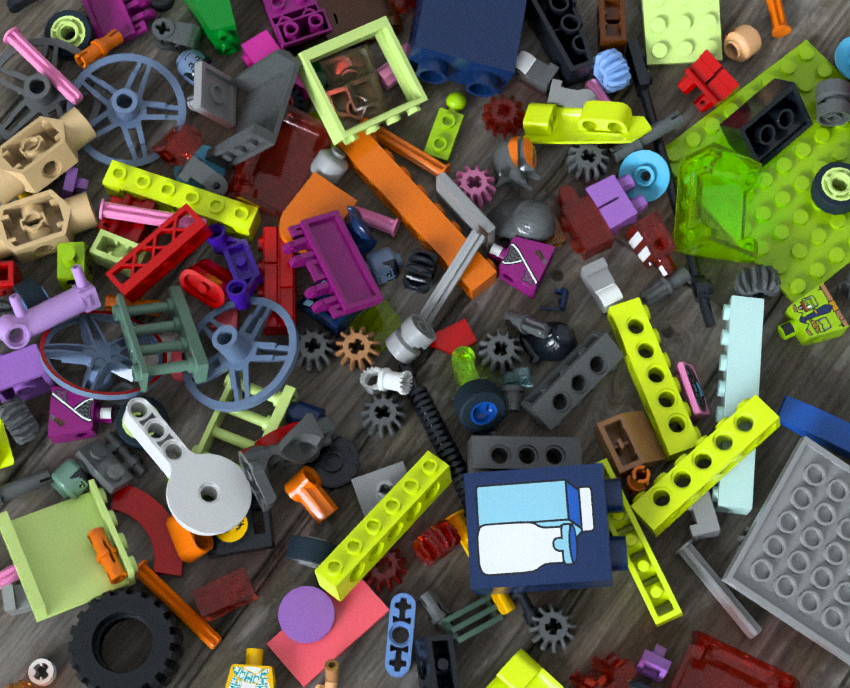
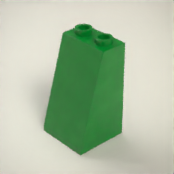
[183,0,242,56]

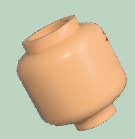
[723,24,762,62]

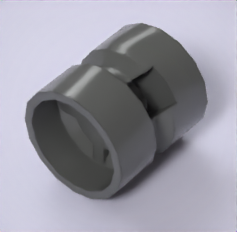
[816,78,850,126]

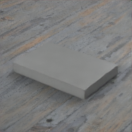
[436,172,496,253]

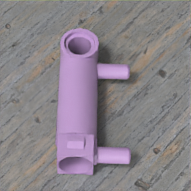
[0,264,101,349]

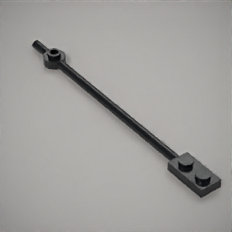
[625,39,716,328]

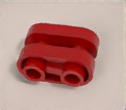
[179,259,233,308]

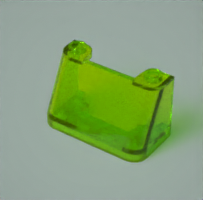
[673,142,762,263]

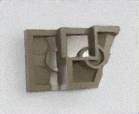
[319,44,388,124]

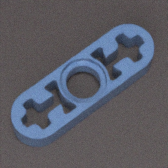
[385,593,416,678]

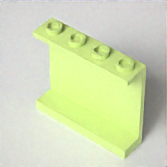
[0,479,138,622]

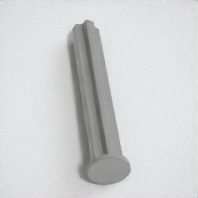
[419,230,486,328]
[675,539,762,639]

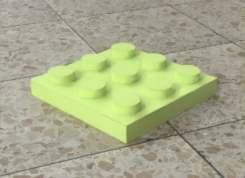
[641,0,723,66]

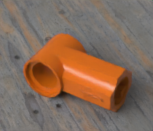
[284,466,339,524]

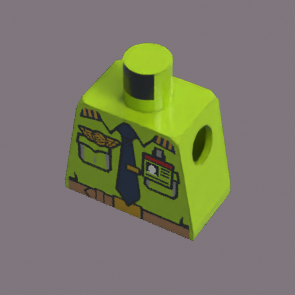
[57,242,93,292]
[777,283,849,346]

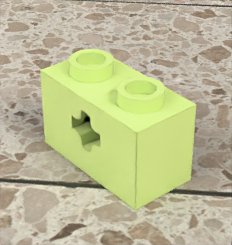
[89,229,152,277]

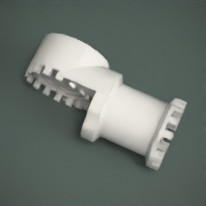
[360,366,413,395]

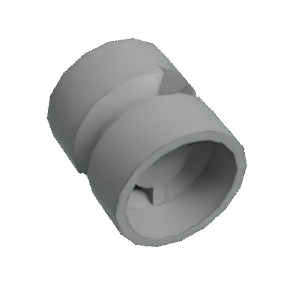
[385,314,437,365]

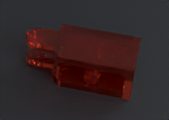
[557,185,614,260]

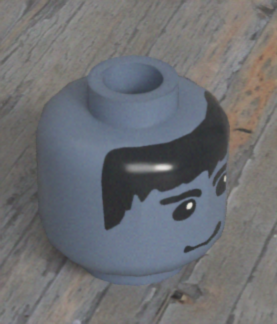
[176,49,214,86]
[365,247,403,285]

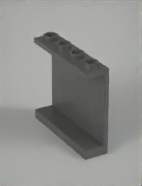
[205,49,301,170]

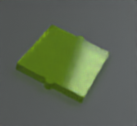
[348,299,402,358]

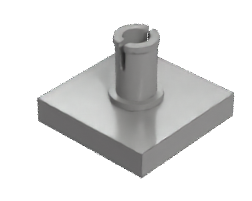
[187,60,237,128]
[351,461,407,518]

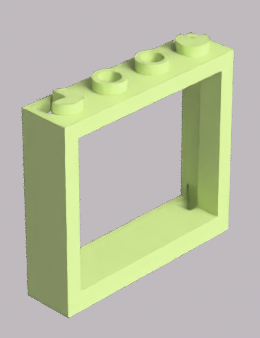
[295,16,428,145]

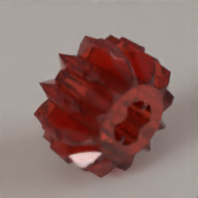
[482,93,526,138]
[413,520,461,566]
[363,548,408,592]

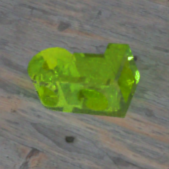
[451,346,488,388]

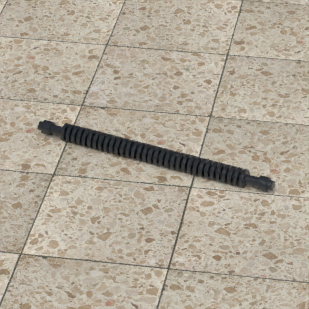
[398,363,542,626]

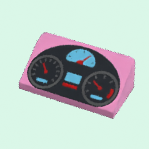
[674,362,710,421]

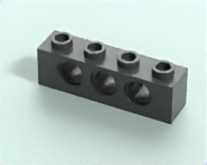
[520,330,625,431]
[466,435,582,473]

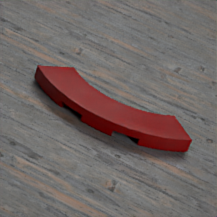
[110,485,184,578]

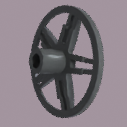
[0,38,103,141]

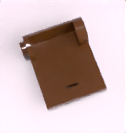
[317,0,403,45]

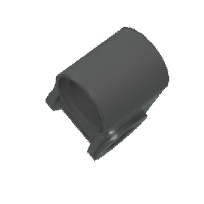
[152,18,203,53]

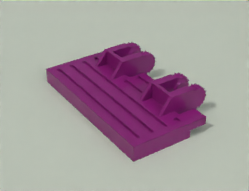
[82,0,157,53]
[282,210,384,319]

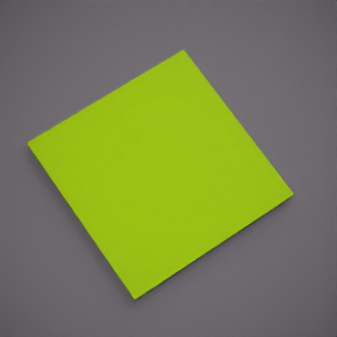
[665,39,850,303]

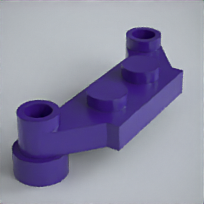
[207,223,263,310]

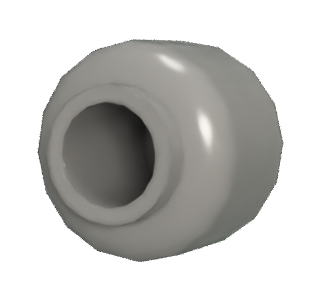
[310,147,349,185]

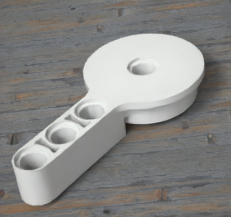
[123,397,252,536]

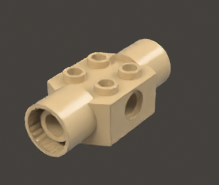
[0,107,97,205]
[0,189,99,264]

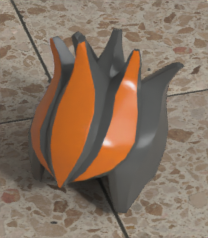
[491,136,541,197]

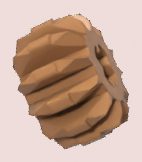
[335,326,380,372]

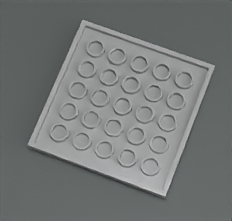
[721,436,850,665]

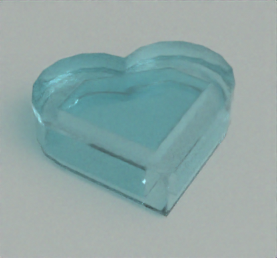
[502,367,534,387]

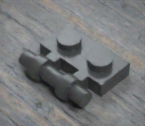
[75,431,148,495]

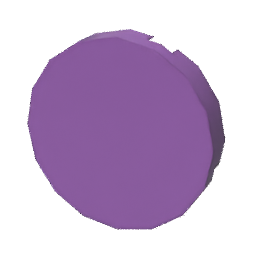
[278,586,335,644]

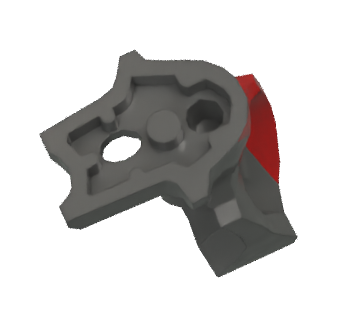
[238,413,335,513]

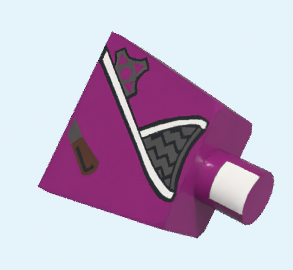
[488,236,555,299]
[48,386,114,444]

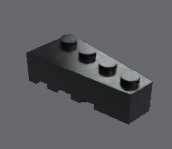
[525,0,594,88]

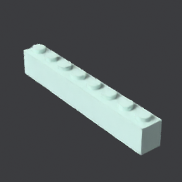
[710,295,764,515]

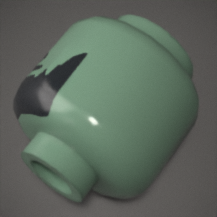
[51,458,92,500]

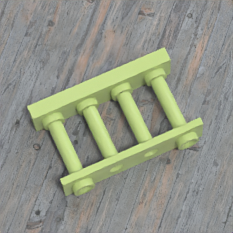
[191,372,298,493]

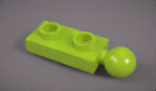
[424,91,466,164]

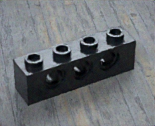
[414,634,460,688]

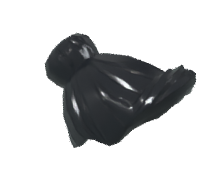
[519,321,577,365]

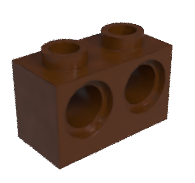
[596,0,627,55]

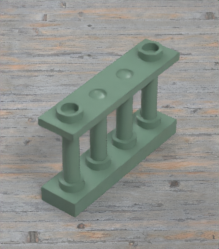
[112,285,209,392]

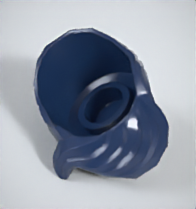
[345,206,378,254]

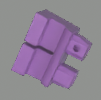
[586,174,648,238]

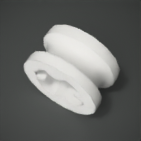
[28,658,57,686]

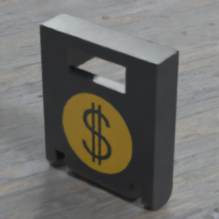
[207,493,275,558]

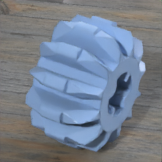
[592,48,631,94]

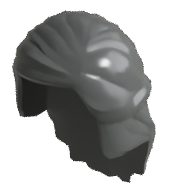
[487,198,556,242]

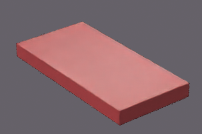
[267,579,390,688]

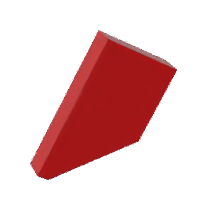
[429,319,477,355]

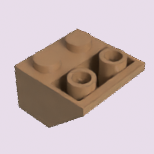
[593,410,667,479]

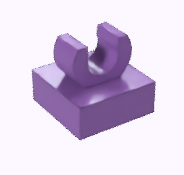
[60,167,89,199]
[634,644,672,683]

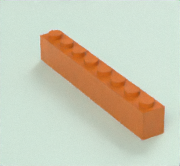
[337,132,497,300]

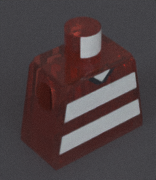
[624,211,678,277]

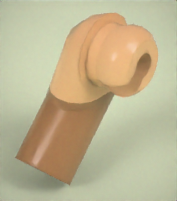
[315,659,340,688]

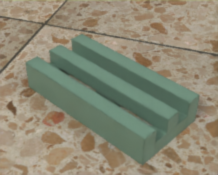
[441,595,504,646]

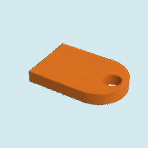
[279,172,358,253]

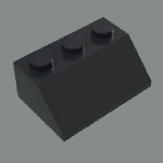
[719,78,813,171]

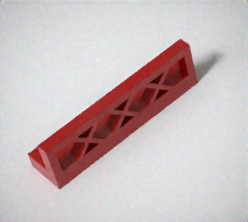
[105,203,213,304]

